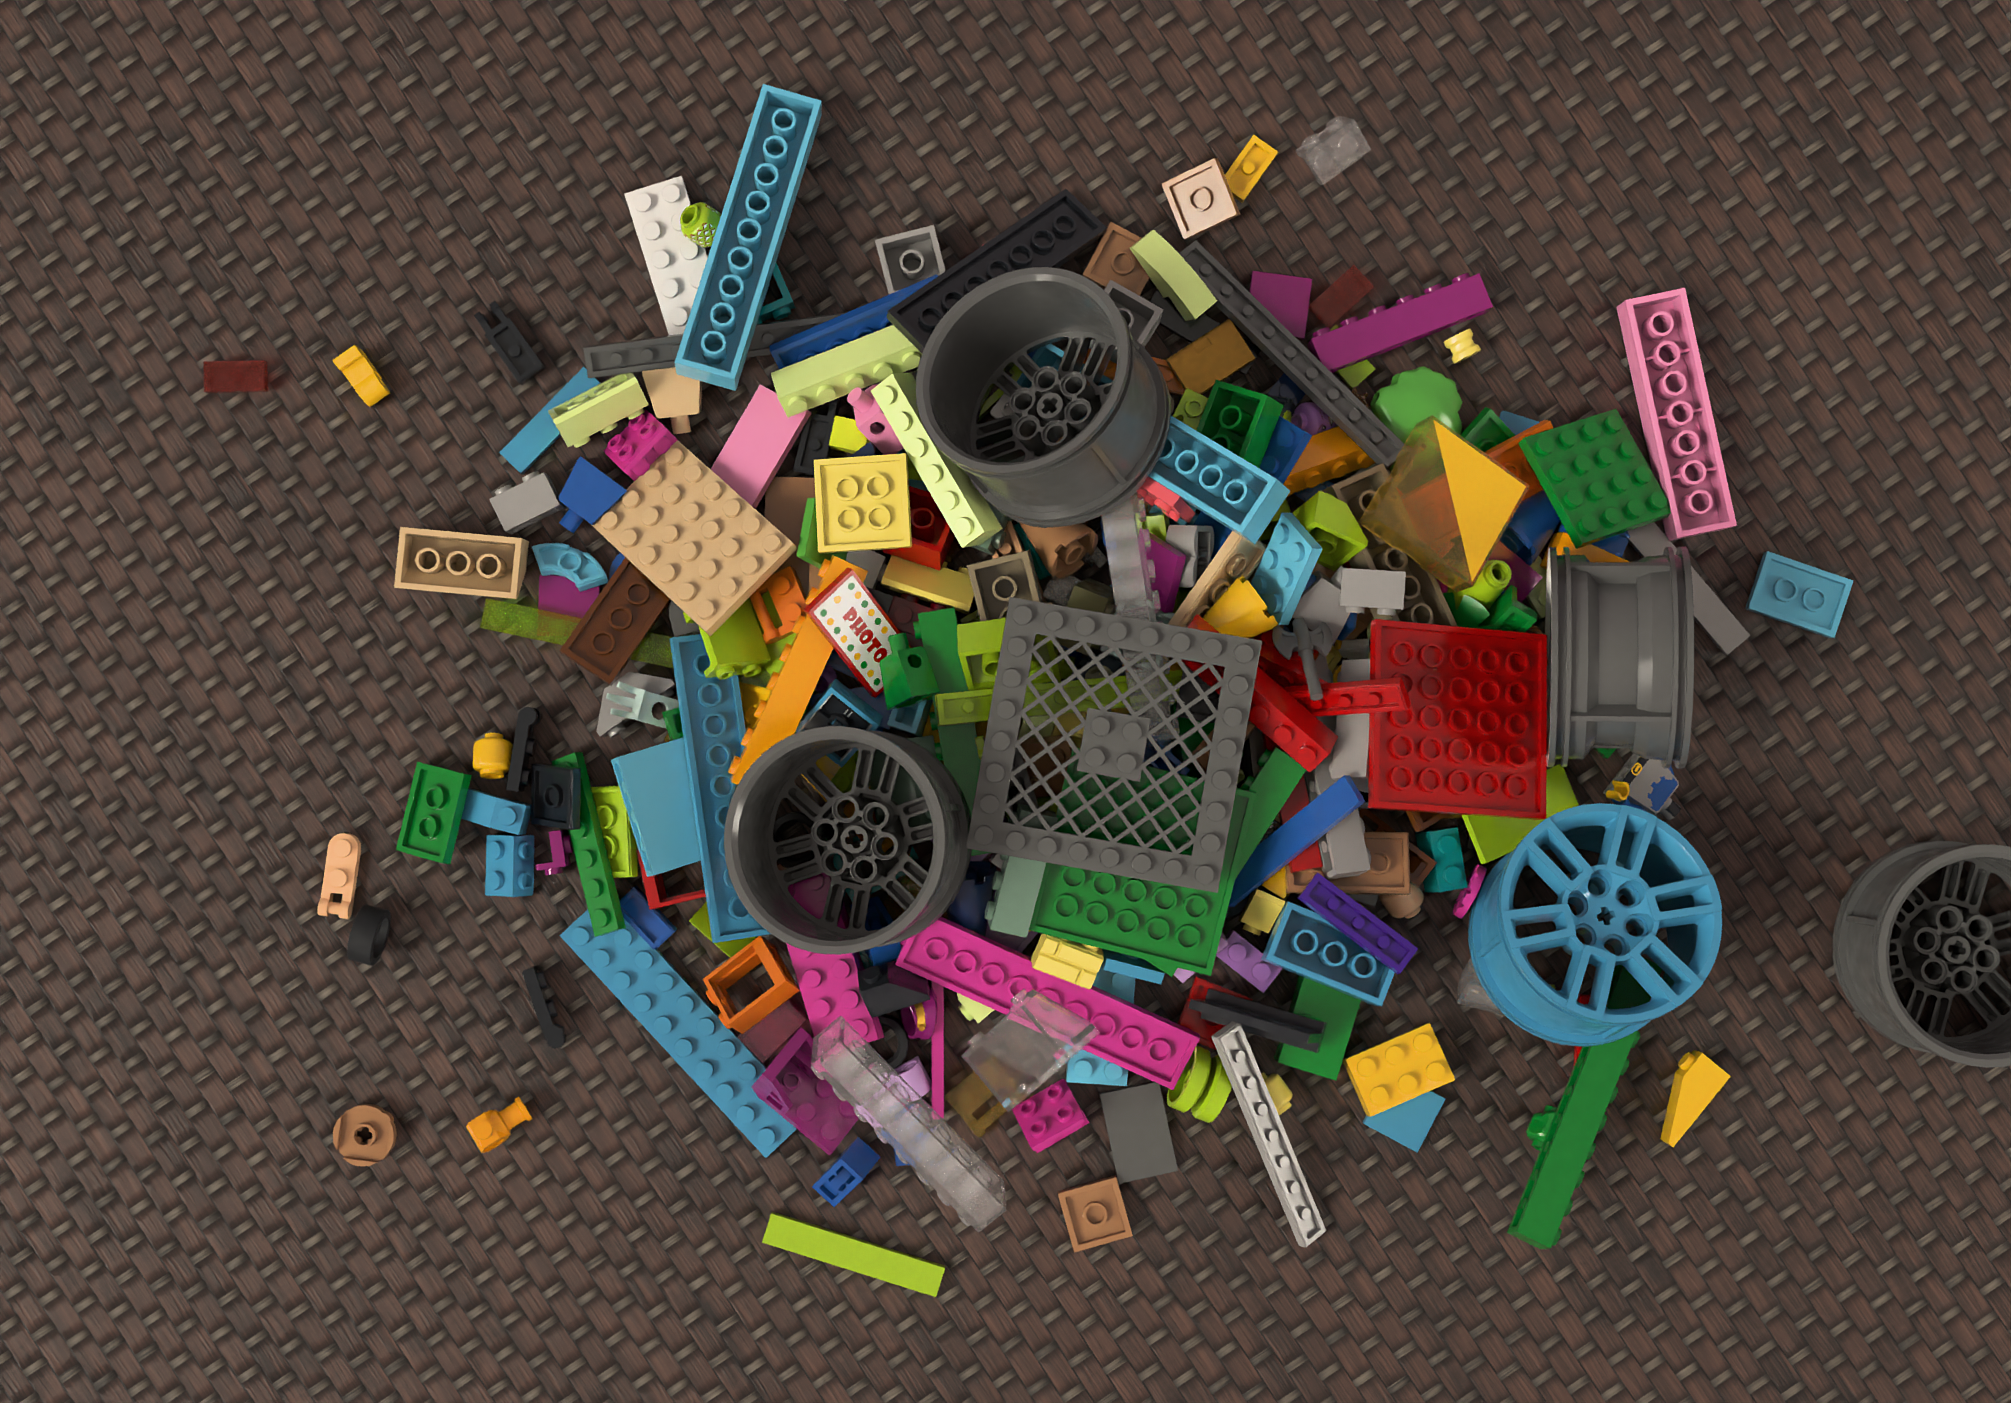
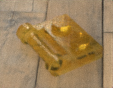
[944,1056,1026,1138]

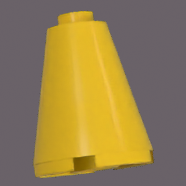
[1202,574,1278,638]

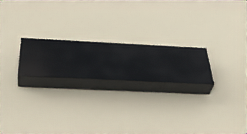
[1150,289,1261,376]

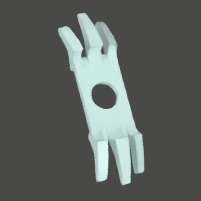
[606,681,679,729]

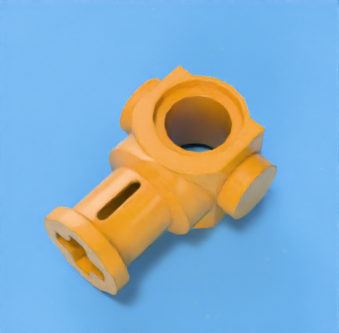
[466,1096,533,1153]

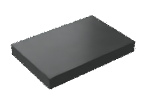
[1099,1081,1178,1184]

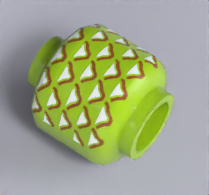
[680,202,721,248]

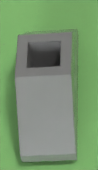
[596,672,676,738]

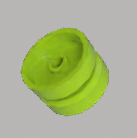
[1167,1045,1232,1123]

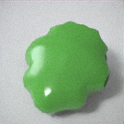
[1370,366,1462,474]

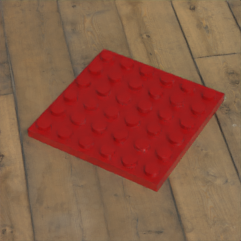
[1368,619,1547,820]

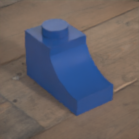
[812,1137,880,1207]

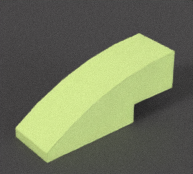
[1130,230,1217,321]

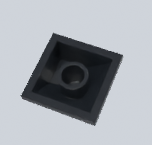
[858,961,930,1018]

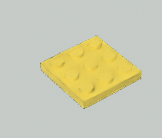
[814,453,912,553]

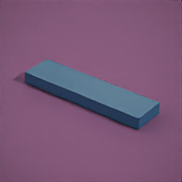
[499,367,600,475]

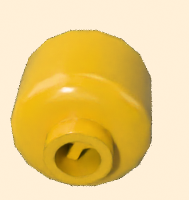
[473,733,513,779]

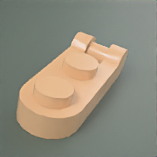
[317,833,361,919]

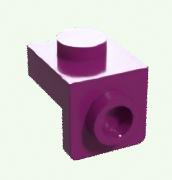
[535,829,574,875]

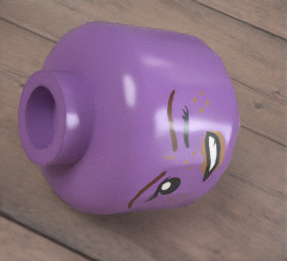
[1291,402,1337,436]

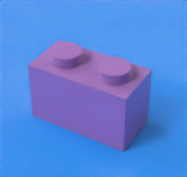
[1216,929,1282,993]

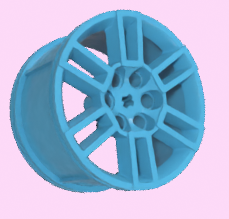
[1468,803,1722,1047]

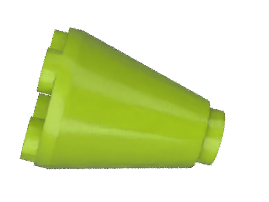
[1445,560,1511,611]

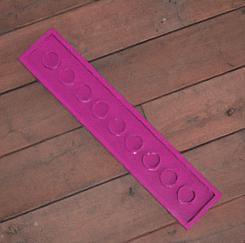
[895,917,1200,1090]

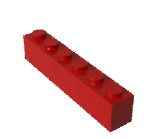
[1181,614,1338,773]

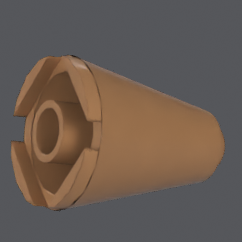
[1019,523,1098,579]

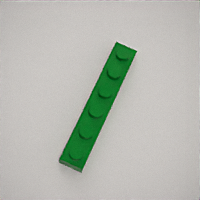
[552,752,626,937]

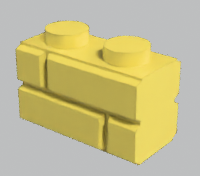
[1031,934,1104,990]

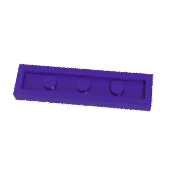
[1297,872,1418,975]

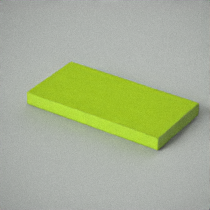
[1462,763,1579,864]

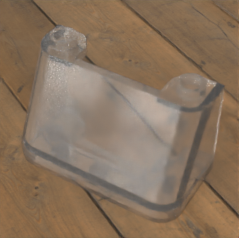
[962,988,1100,1113]

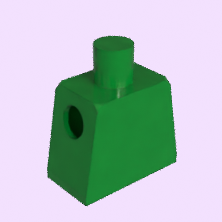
[880,633,939,710]

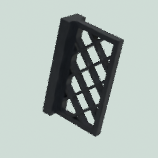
[1189,989,1327,1053]

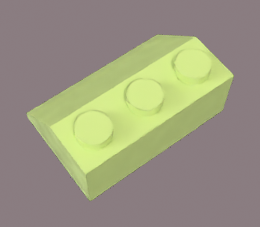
[548,373,649,448]

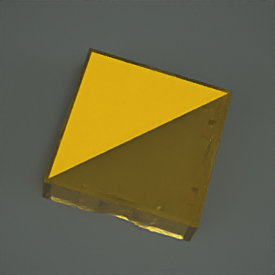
[1358,415,1530,593]

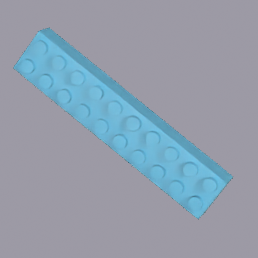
[674,84,822,391]
[1017,344,1290,544]

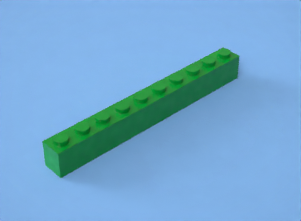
[1507,957,1662,1249]

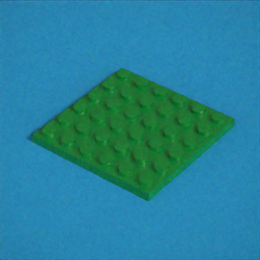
[1029,748,1257,976]

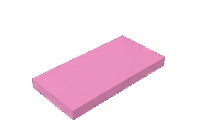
[711,384,812,509]

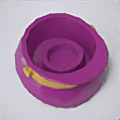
[900,987,937,1040]

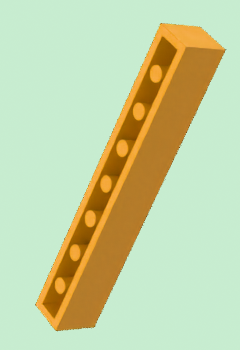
[728,555,868,785]

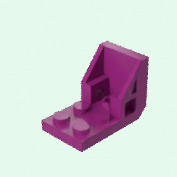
[752,1027,869,1156]

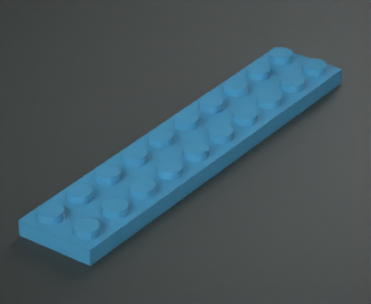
[670,634,770,943]
[559,909,796,1158]

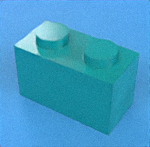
[1415,827,1468,893]

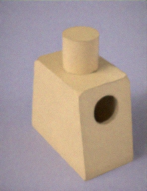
[642,367,702,434]

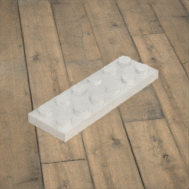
[624,176,708,335]

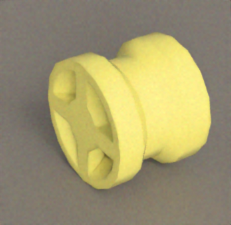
[1443,329,1481,364]

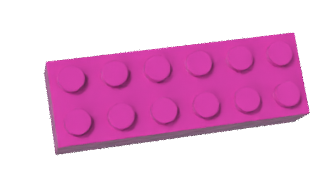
[786,873,885,1058]

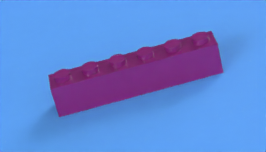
[1307,273,1493,373]

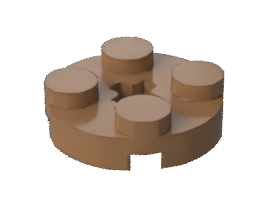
[333,1104,397,1167]

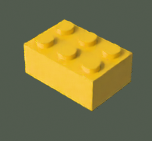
[1343,1023,1455,1116]

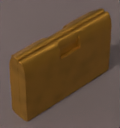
[1166,319,1255,395]

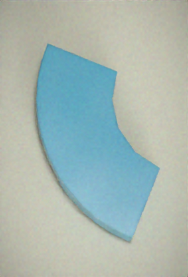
[532,543,608,592]

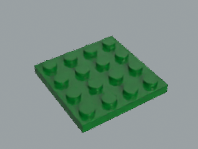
[1518,409,1671,549]

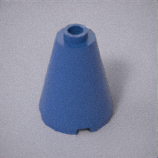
[1497,490,1561,566]

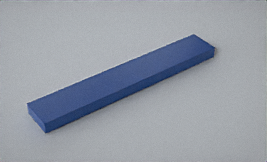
[1228,775,1366,907]

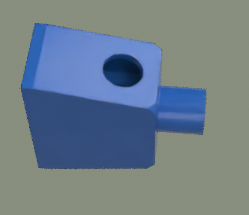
[558,456,627,534]

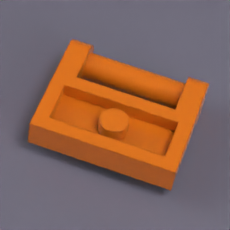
[749,566,807,645]

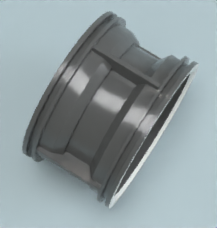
[1545,547,1694,769]

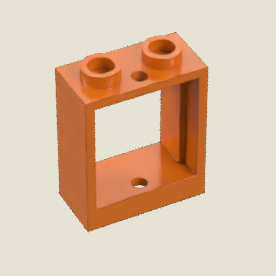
[703,936,800,1034]

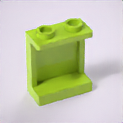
[683,598,771,680]

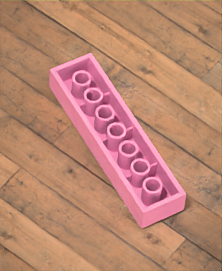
[1616,288,1737,541]

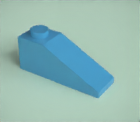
[461,788,531,835]

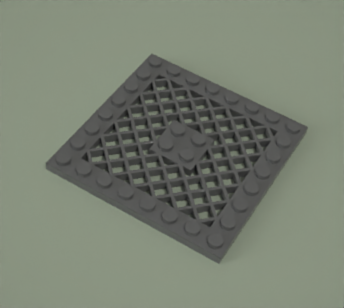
[966,597,1262,893]

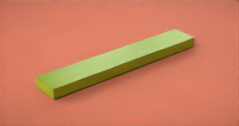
[762,1212,945,1297]

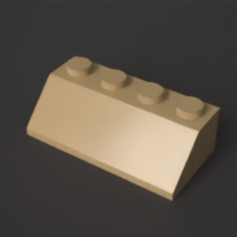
[394,527,529,599]

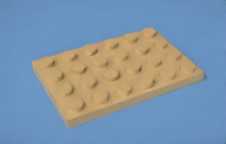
[592,440,798,636]

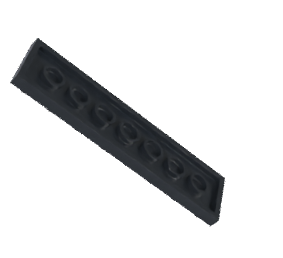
[886,189,1107,353]

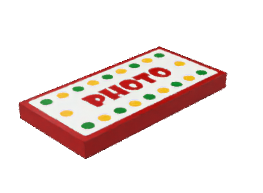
[803,567,912,698]

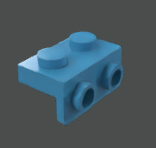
[485,835,535,897]

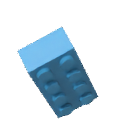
[1261,901,1395,1006]

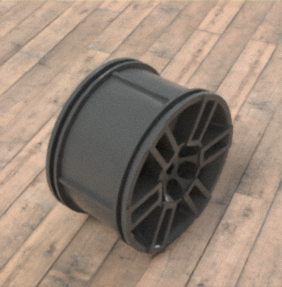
[916,267,1171,528]
[724,726,972,955]
[1832,840,2011,1068]

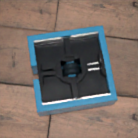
[796,678,883,768]

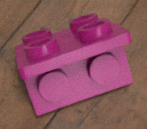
[604,409,680,481]
[1012,1079,1089,1153]

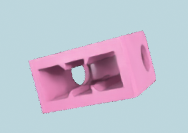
[847,384,904,455]

